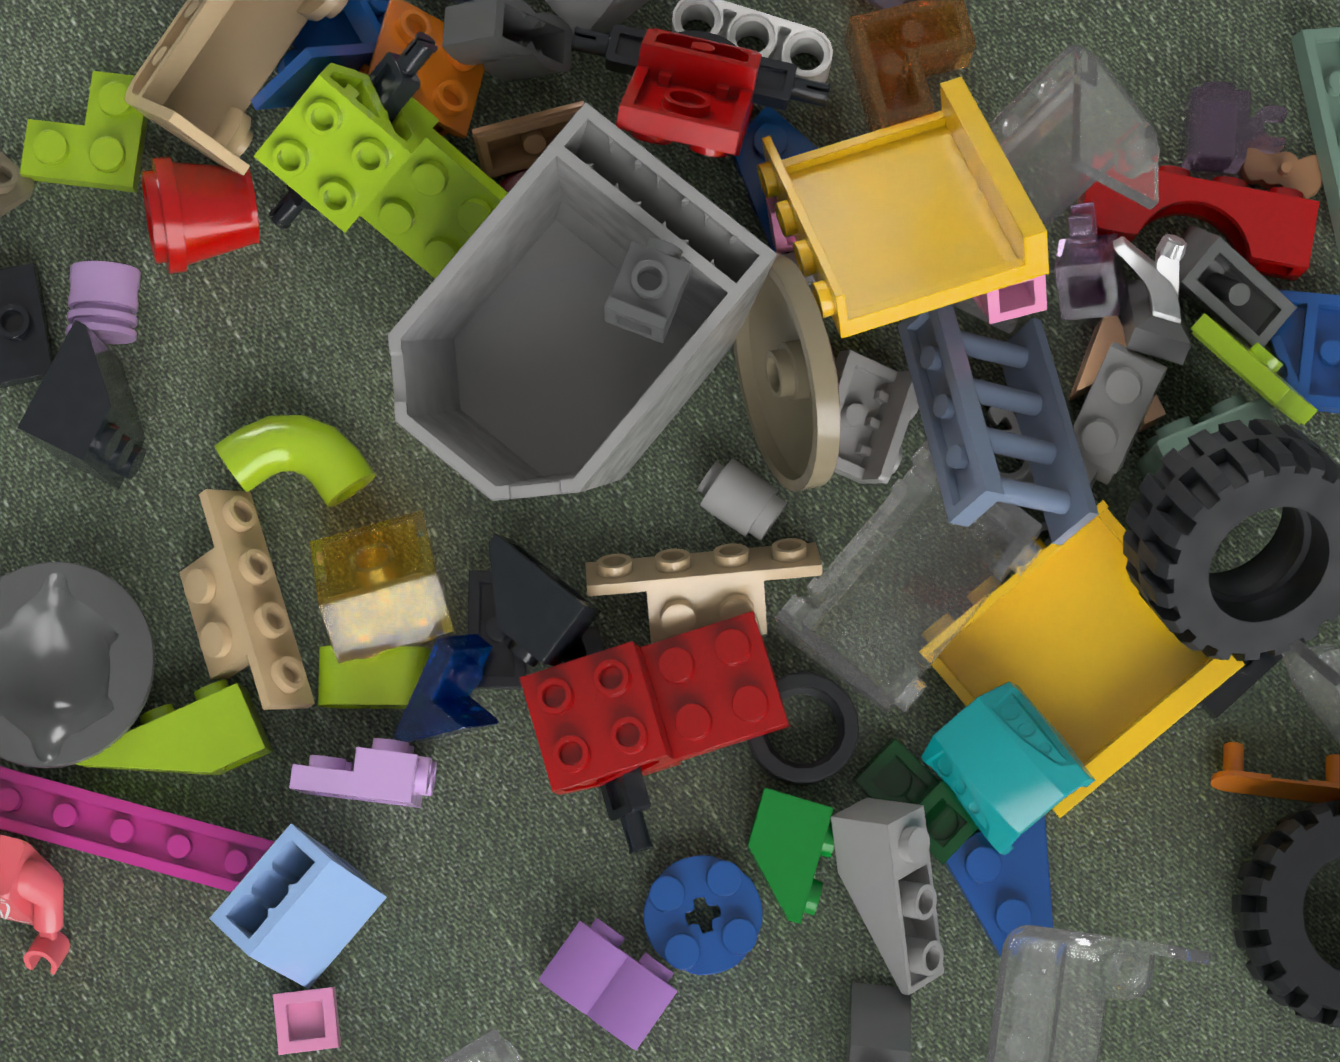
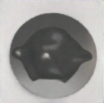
[0,562,155,768]

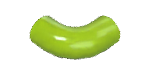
[214,415,376,507]

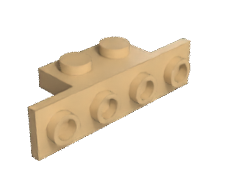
[179,489,315,710]
[585,538,822,644]

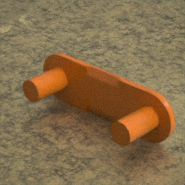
[1211,742,1340,803]

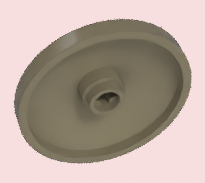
[733,253,841,492]

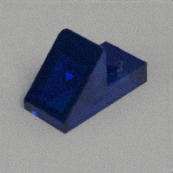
[393,634,499,743]

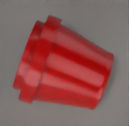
[141,156,260,274]

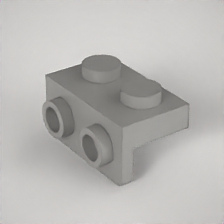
[834,350,919,484]

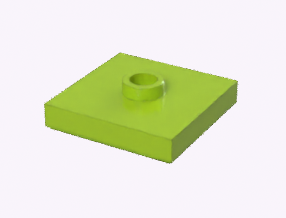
[1190,313,1318,425]

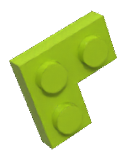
[19,71,148,193]

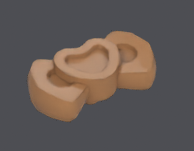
[1240,138,1323,199]

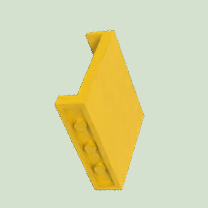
[757,76,1049,339]
[921,500,1245,818]

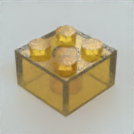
[309,510,454,664]

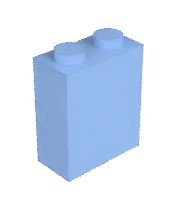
[209,824,387,989]

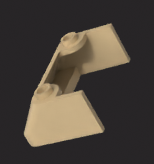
[125,0,348,176]

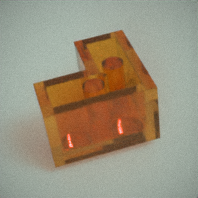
[845,0,976,132]

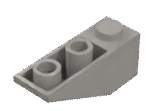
[831,797,944,995]

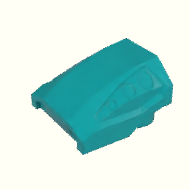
[921,682,1095,855]

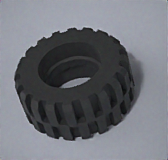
[1123,419,1340,661]
[1231,799,1340,1028]

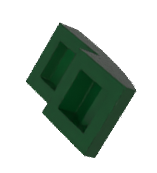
[851,738,978,865]

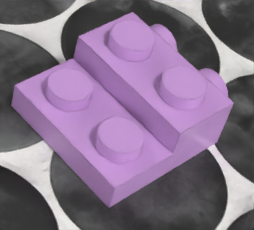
[289,738,437,808]

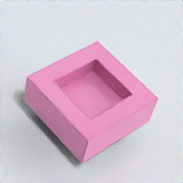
[273,987,341,1055]

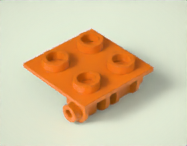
[359,0,485,139]

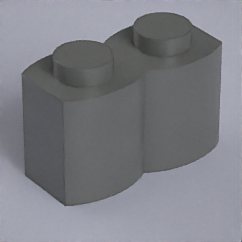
[442,0,573,82]

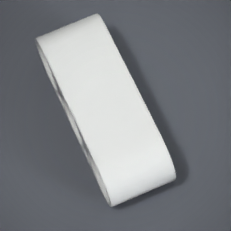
[672,0,833,83]

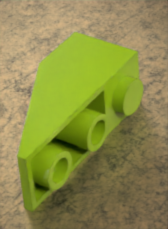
[76,679,274,776]

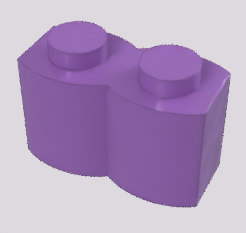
[538,917,677,1051]

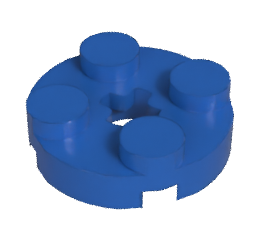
[644,855,762,975]

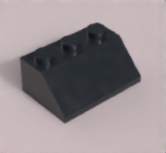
[17,320,146,489]

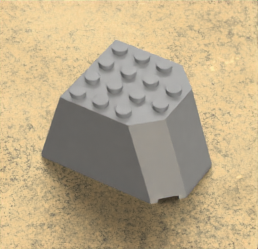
[388,102,777,501]

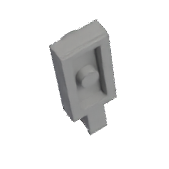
[1073,342,1168,489]

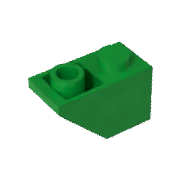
[746,788,834,924]

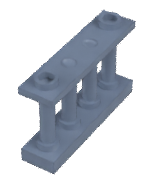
[898,304,1099,545]

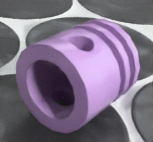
[66,261,141,345]

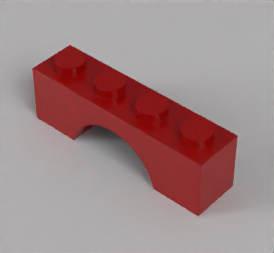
[1071,155,1320,281]

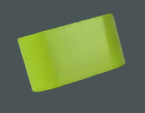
[318,645,431,709]

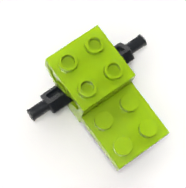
[254,32,508,278]

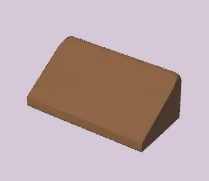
[471,100,584,178]

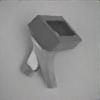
[1113,234,1191,365]

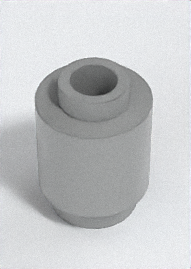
[697,458,787,541]

